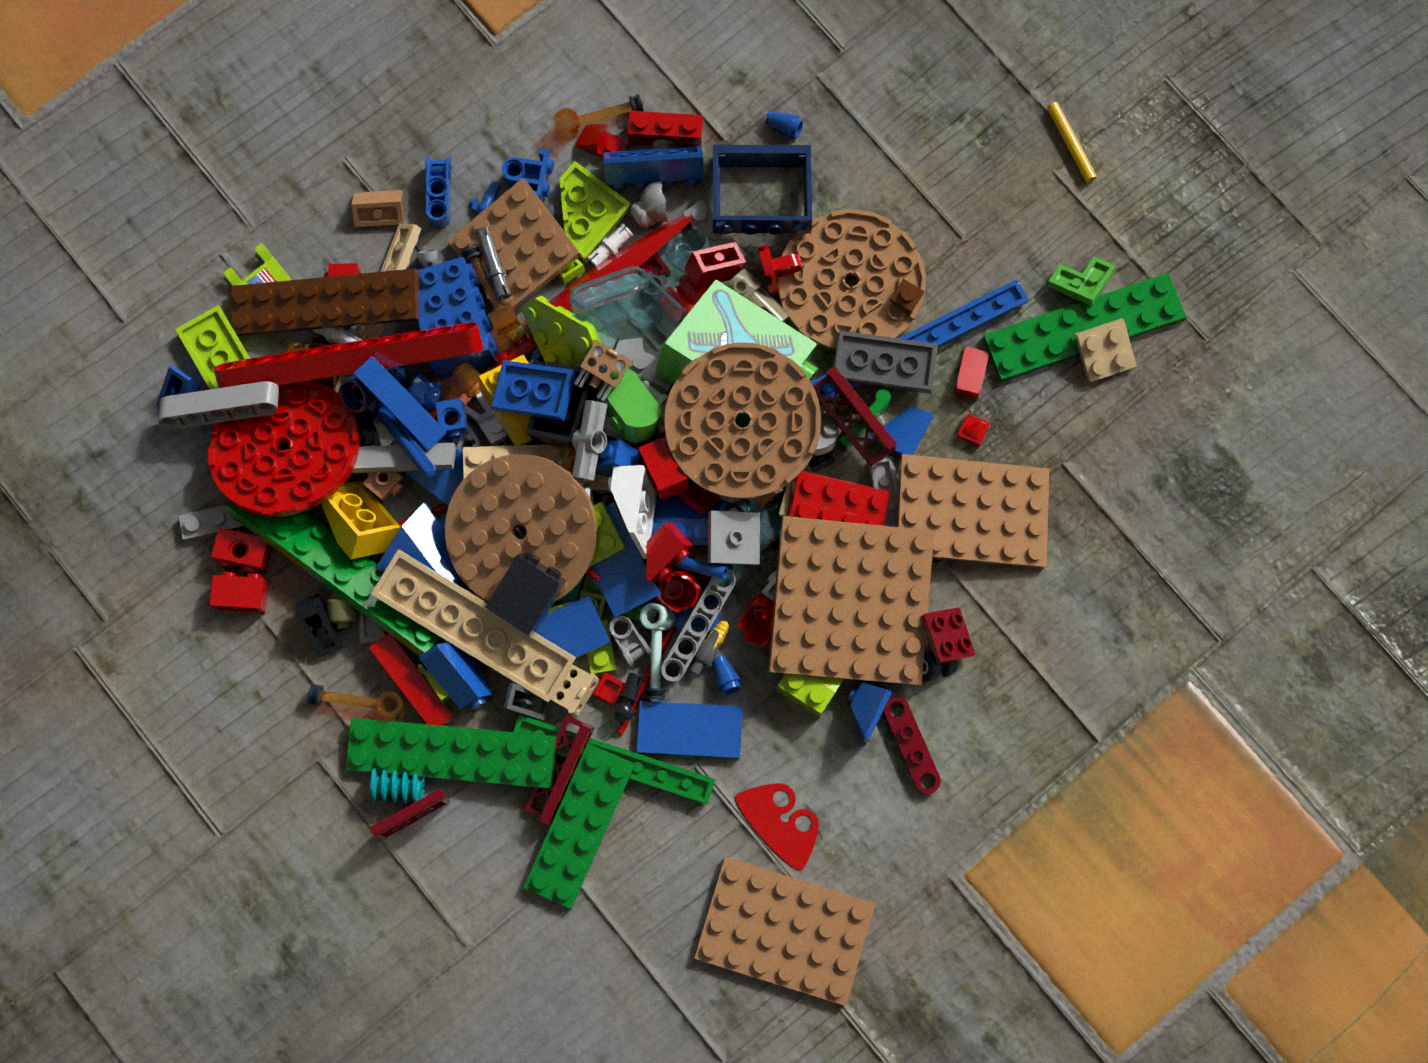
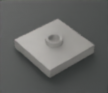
[708,511,760,565]

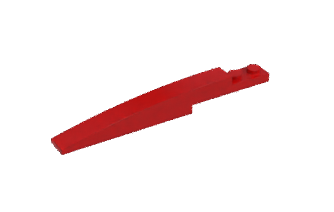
[491,216,692,368]

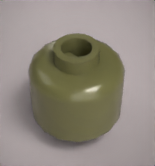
[325,592,359,628]

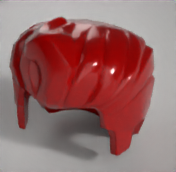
[656,568,701,612]
[738,594,774,648]

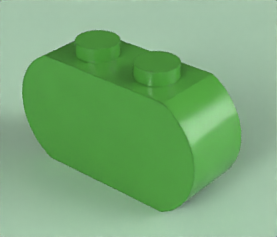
[597,369,661,442]

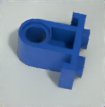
[502,149,554,203]

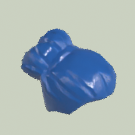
[405,372,442,410]

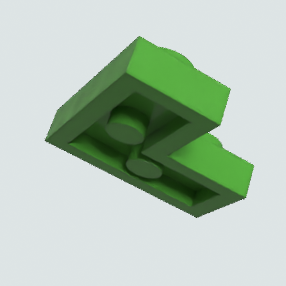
[1048,257,1116,306]

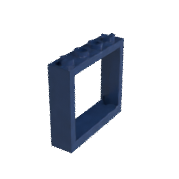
[713,145,812,235]

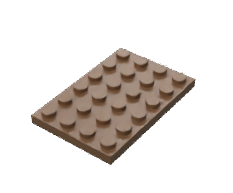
[897,454,1049,569]
[694,857,876,1006]

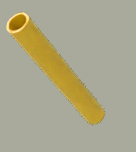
[1047,102,1097,183]

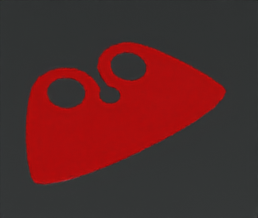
[735,783,819,870]

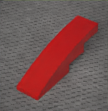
[369,633,454,726]

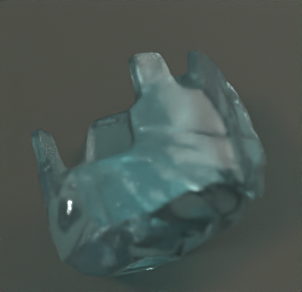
[665,226,709,272]

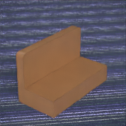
[351,190,404,227]

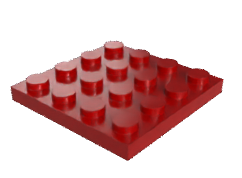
[776,471,890,571]

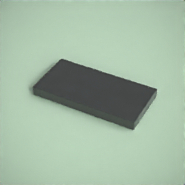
[834,330,938,394]

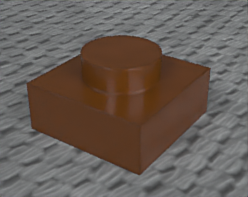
[890,279,925,314]

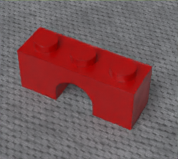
[628,111,703,148]

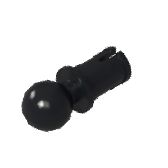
[613,673,644,722]

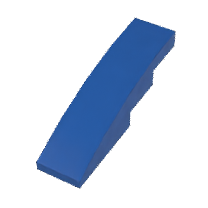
[353,356,447,451]

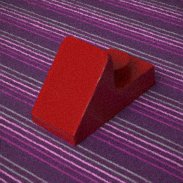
[575,124,630,159]

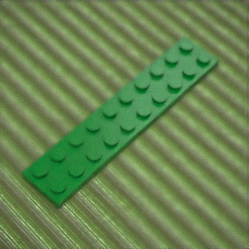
[224,501,443,656]

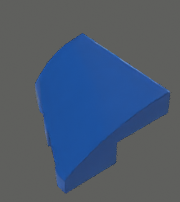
[868,407,934,455]

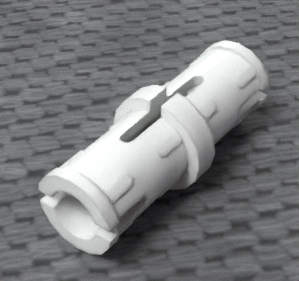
[587,224,633,267]

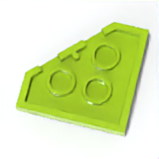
[559,161,632,261]
[520,296,602,366]

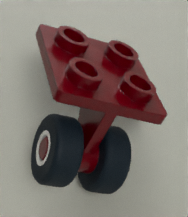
[921,607,976,682]

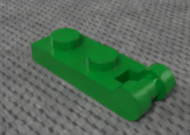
[838,389,891,452]

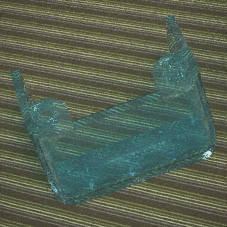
[569,266,687,368]

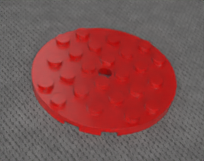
[208,380,360,517]

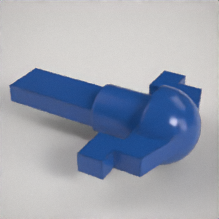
[470,181,501,214]

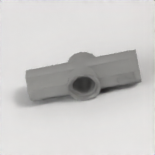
[572,400,607,481]

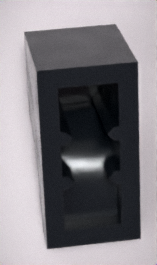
[295,593,342,658]

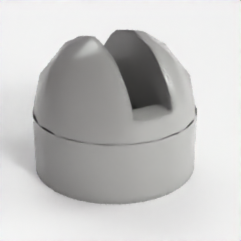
[417,249,438,268]

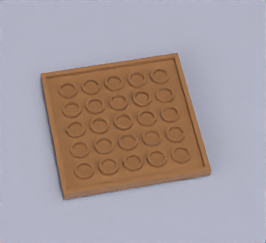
[768,516,934,685]

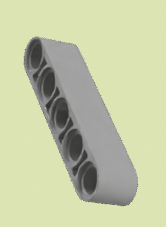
[158,381,279,429]
[661,569,736,682]

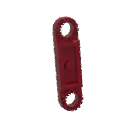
[883,696,941,795]

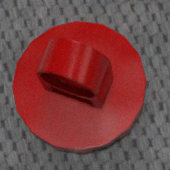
[758,244,803,295]

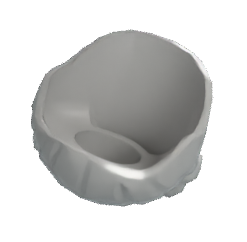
[630,181,668,230]

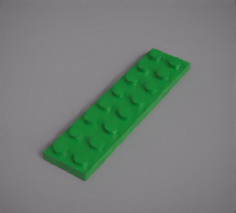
[983,273,1187,382]
[346,718,556,788]

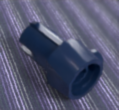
[339,365,409,414]

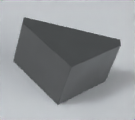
[504,683,550,721]

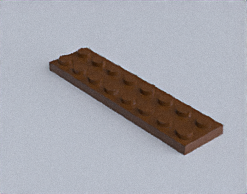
[231,269,420,336]

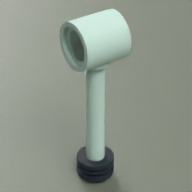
[640,603,675,702]

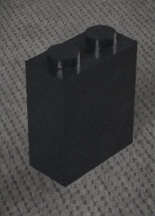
[485,552,567,636]

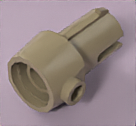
[726,269,790,323]

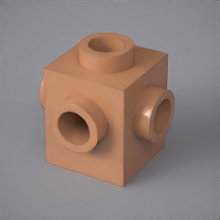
[363,471,405,502]

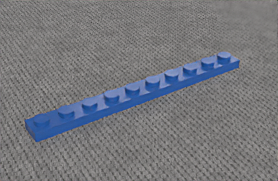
[811,279,1029,407]

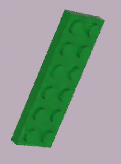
[524,743,636,909]

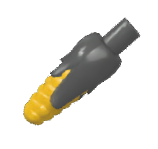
[690,621,729,675]

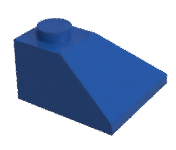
[848,682,892,745]

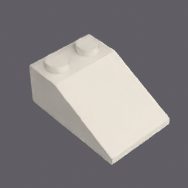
[608,465,657,559]

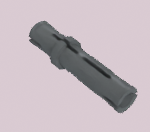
[474,226,512,301]

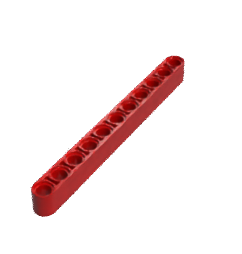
[213,322,483,388]

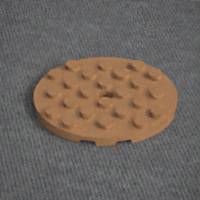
[777,209,926,351]
[664,342,821,499]
[445,454,598,602]

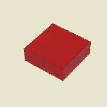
[592,672,625,707]

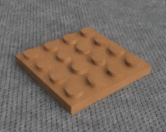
[447,178,582,317]

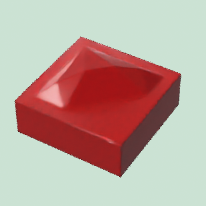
[957,413,990,447]

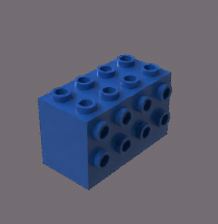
[418,257,499,380]

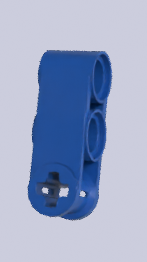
[425,157,452,229]

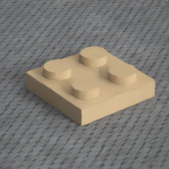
[1075,318,1137,382]

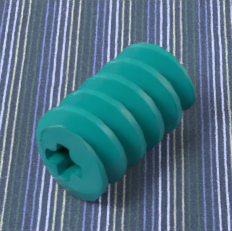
[369,768,426,805]

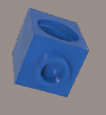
[436,398,469,439]

